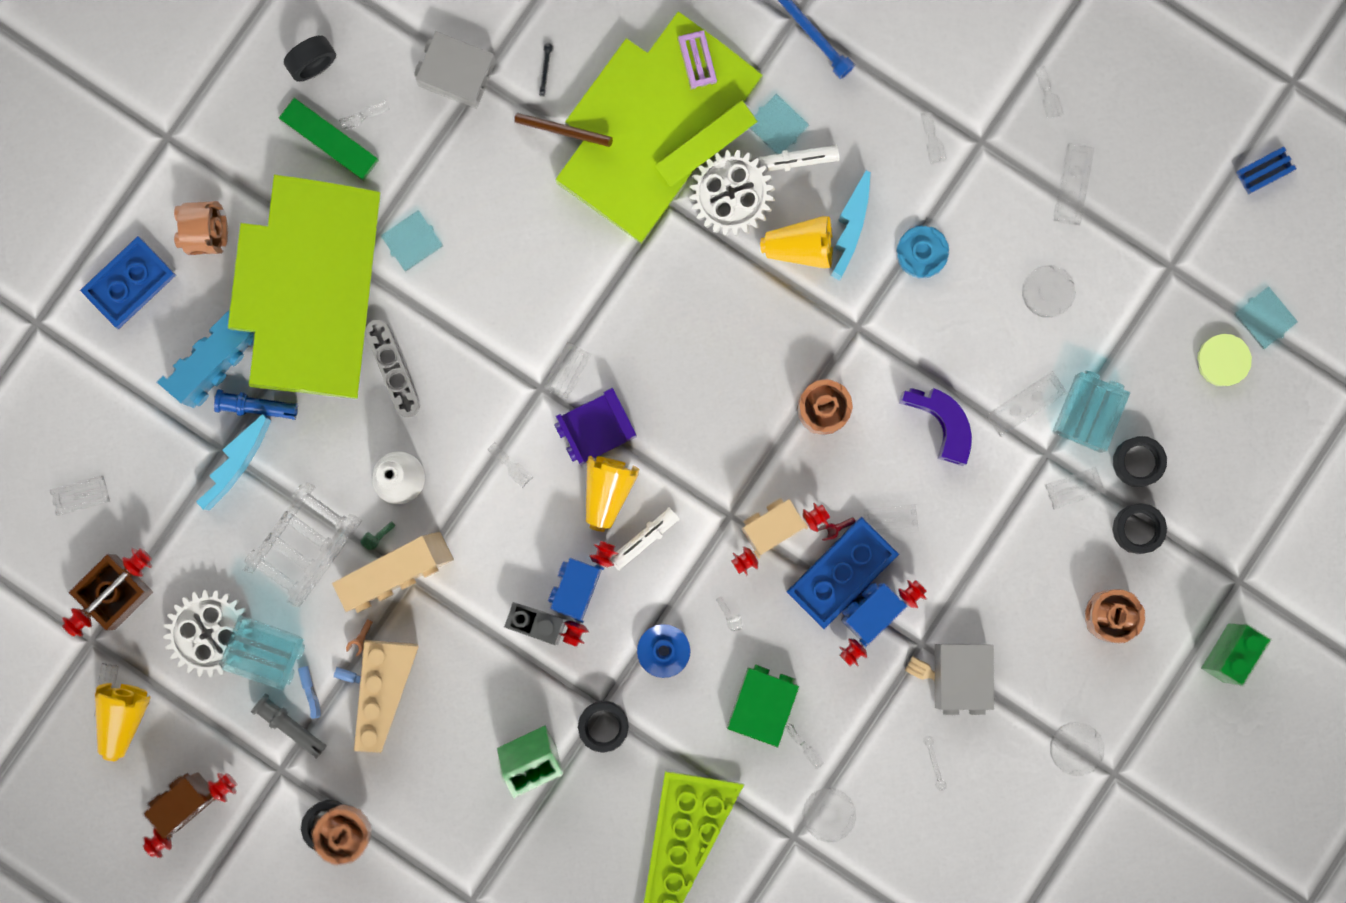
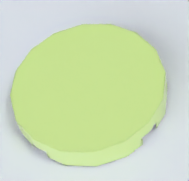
[1197,334,1252,386]

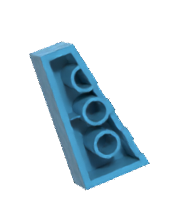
[156,309,255,408]

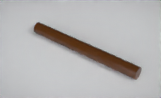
[514,113,613,147]

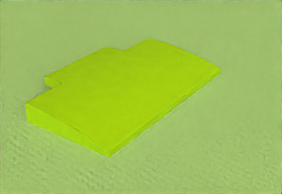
[555,11,763,243]
[228,174,381,399]

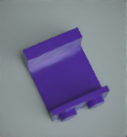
[554,388,637,465]

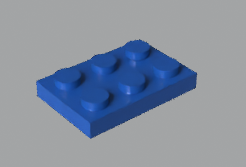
[80,236,176,329]

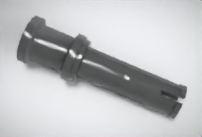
[251,694,327,759]

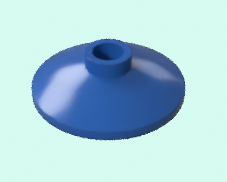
[637,624,690,678]

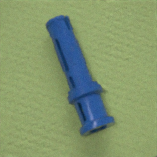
[214,389,298,420]

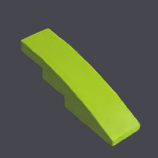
[655,100,758,187]

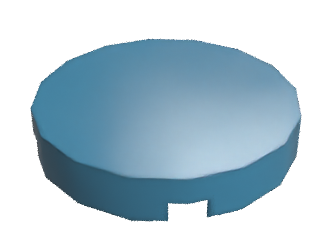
[896,226,949,278]

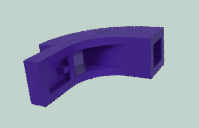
[899,388,972,466]

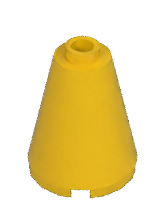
[760,216,833,269]
[586,456,640,532]
[95,683,151,761]

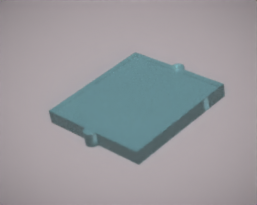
[750,94,809,154]
[381,210,443,272]
[1234,287,1298,350]

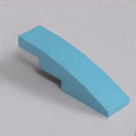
[831,170,871,281]
[196,414,272,511]

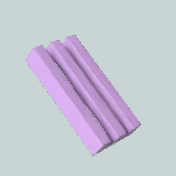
[678,30,717,89]

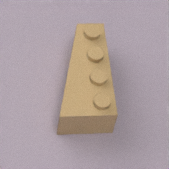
[332,532,454,613]
[354,640,419,753]

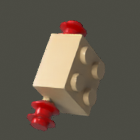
[731,498,830,576]

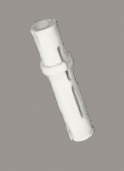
[759,144,839,172]
[611,507,680,571]

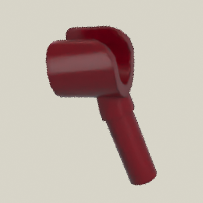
[818,517,856,541]

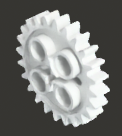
[689,150,775,236]
[163,590,253,677]

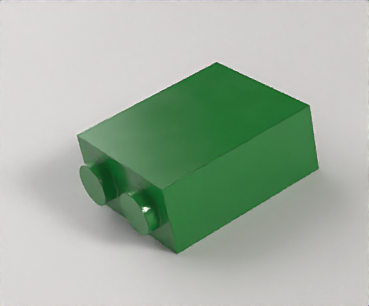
[1201,623,1271,686]
[726,664,800,748]
[497,725,563,798]

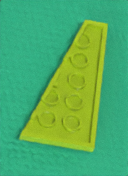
[644,771,744,903]

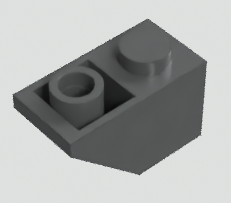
[504,602,567,645]

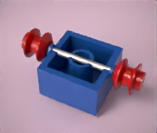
[548,541,619,647]
[839,580,927,667]

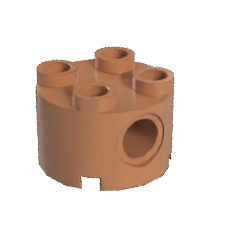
[174,201,228,255]
[797,379,853,435]
[1085,590,1145,643]
[313,805,372,865]

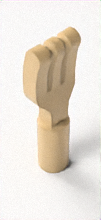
[905,656,935,682]

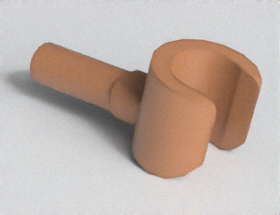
[346,619,373,656]

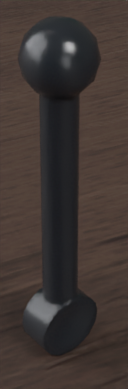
[539,43,554,97]

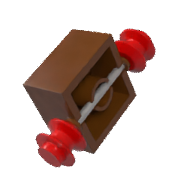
[62,548,153,637]
[143,772,237,858]

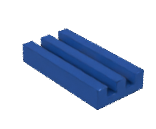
[1236,146,1297,195]

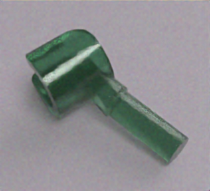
[360,521,396,550]

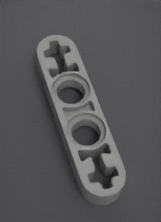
[365,320,420,417]

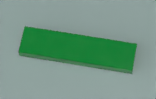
[279,98,379,181]

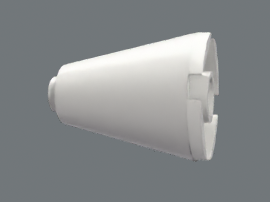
[372,452,425,504]

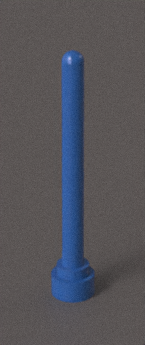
[778,0,855,79]

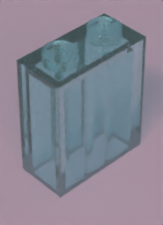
[1052,370,1131,453]
[219,615,305,691]

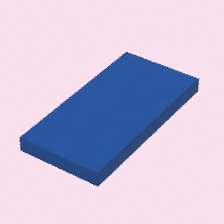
[786,517,899,629]

